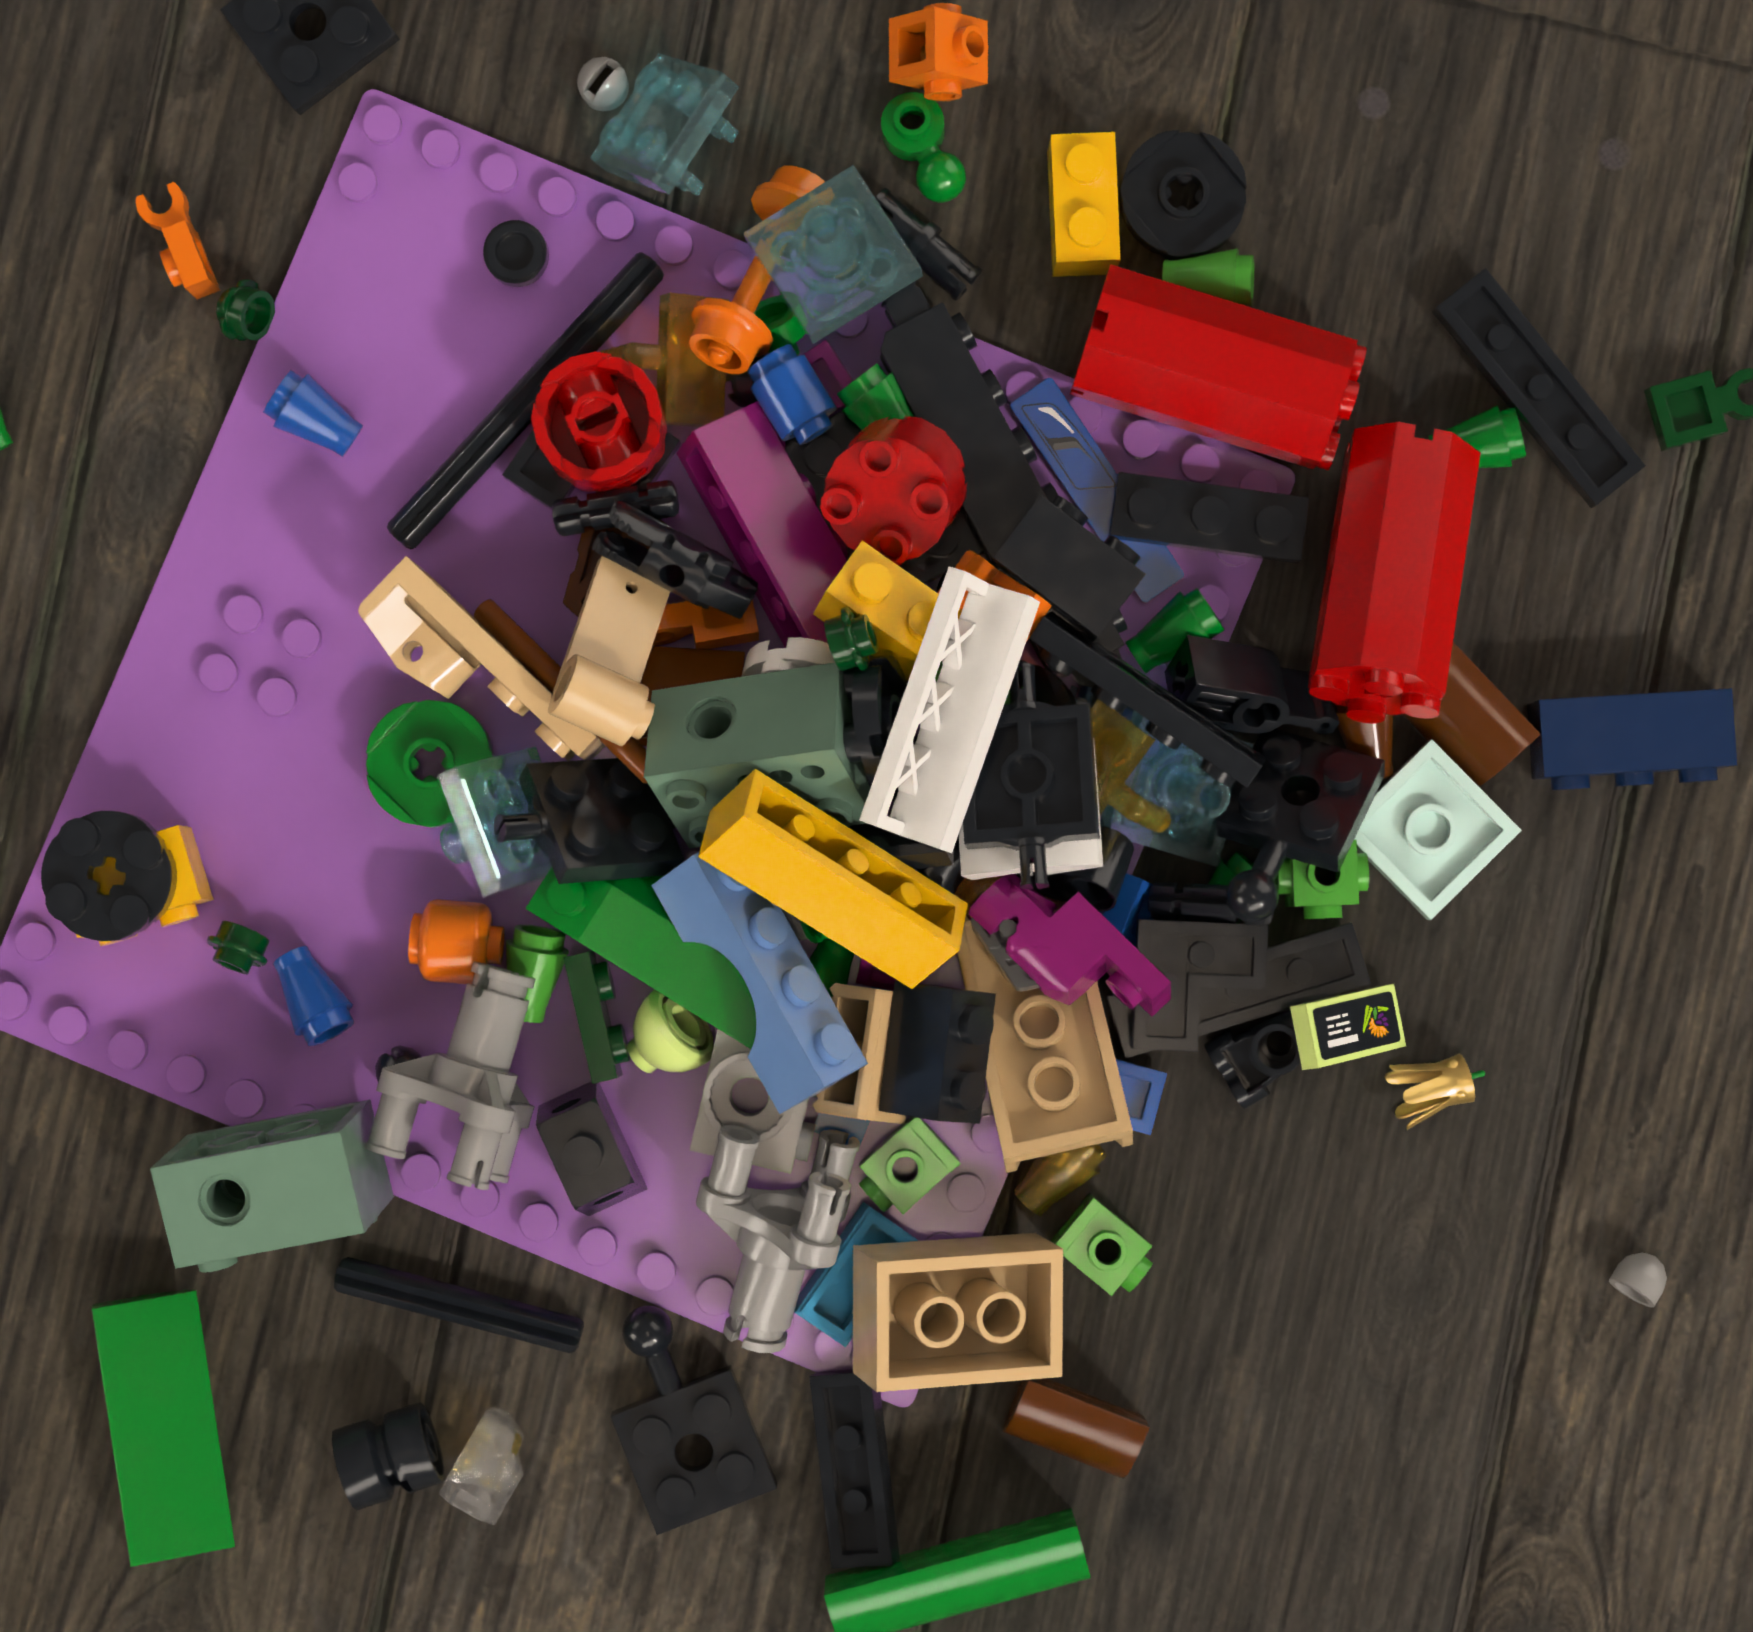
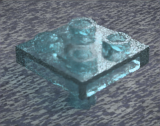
[744,165,923,344]
[1100,711,1254,866]
[438,746,552,897]

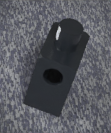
[536,1081,648,1216]

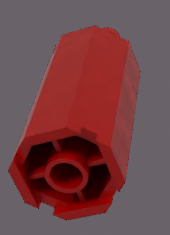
[1070,264,1367,471]
[1308,422,1481,724]

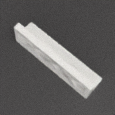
[859,566,1040,853]

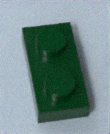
[563,951,630,1084]

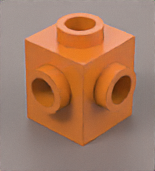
[889,3,988,101]

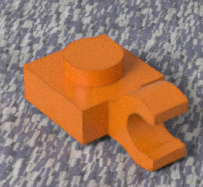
[136,182,221,300]
[653,573,759,649]

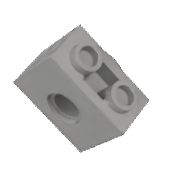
[690,1029,817,1174]

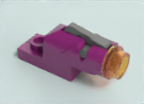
[955,874,1171,1017]

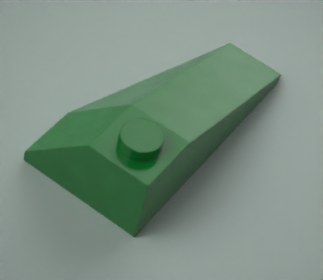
[525,867,756,1049]

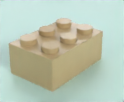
[853,1233,1063,1392]

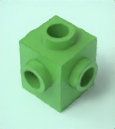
[1275,840,1369,919]

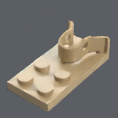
[358,556,605,761]
[957,897,1133,1173]

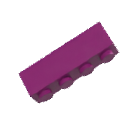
[676,401,848,648]

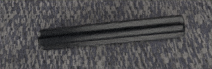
[334,1257,584,1353]

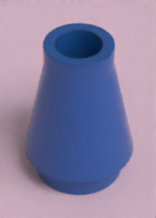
[263,370,364,457]
[273,946,354,1046]

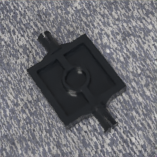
[963,663,1100,890]
[494,758,684,884]

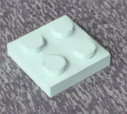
[1354,739,1522,920]

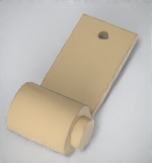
[548,556,670,746]

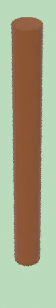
[474,599,647,783]

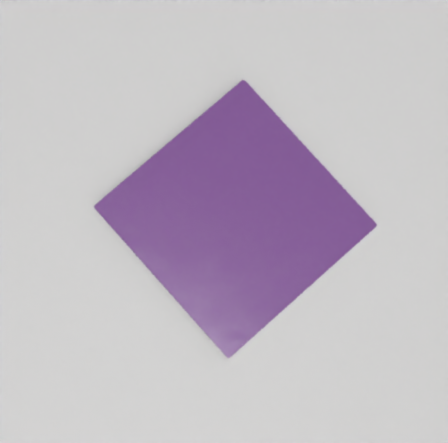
[0,89,1295,1407]

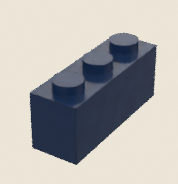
[1527,688,1737,791]

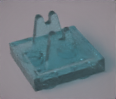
[590,53,739,196]

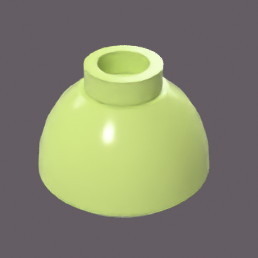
[627,989,714,1073]

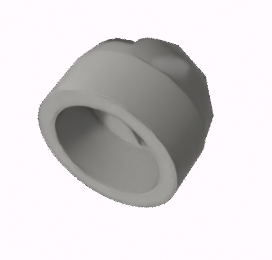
[577,57,629,111]
[1609,1253,1667,1307]

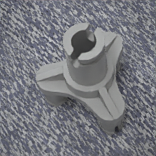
[365,961,536,1190]
[696,1125,860,1353]

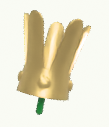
[1384,1053,1485,1130]

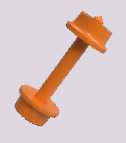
[688,166,834,374]

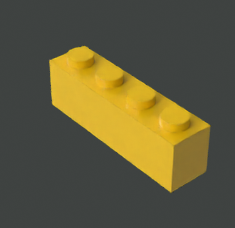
[698,769,968,989]

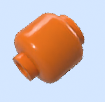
[408,899,505,984]

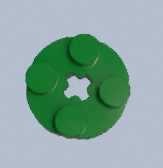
[366,700,497,828]

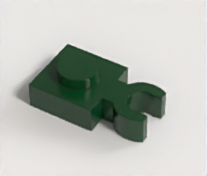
[1644,368,1753,452]

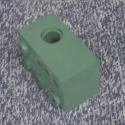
[644,662,871,848]
[150,1099,394,1272]

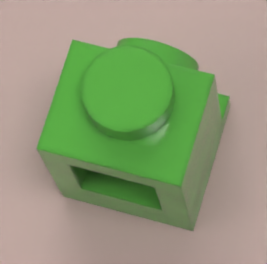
[859,1116,961,1214]
[1050,1193,1153,1296]

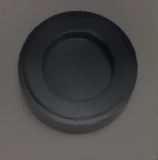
[483,220,549,287]

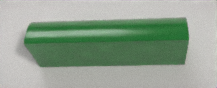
[92,1290,235,1567]
[824,1508,1091,1632]

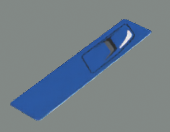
[1010,378,1184,603]

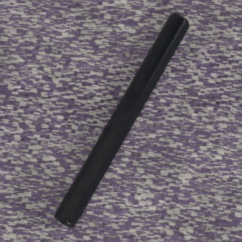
[387,252,664,549]

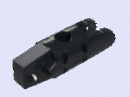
[592,500,758,619]

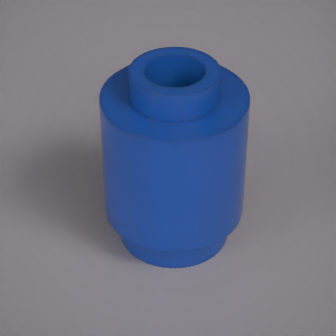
[747,344,837,445]

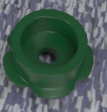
[216,279,275,341]
[824,607,878,671]
[207,921,270,975]

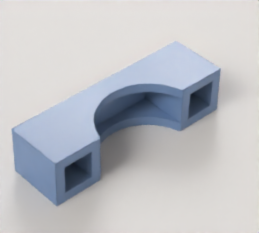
[651,852,868,1114]

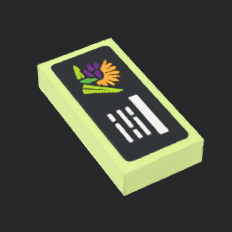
[1290,984,1406,1070]

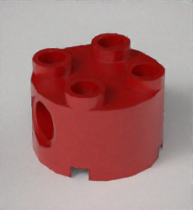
[531,351,667,492]
[820,416,967,566]

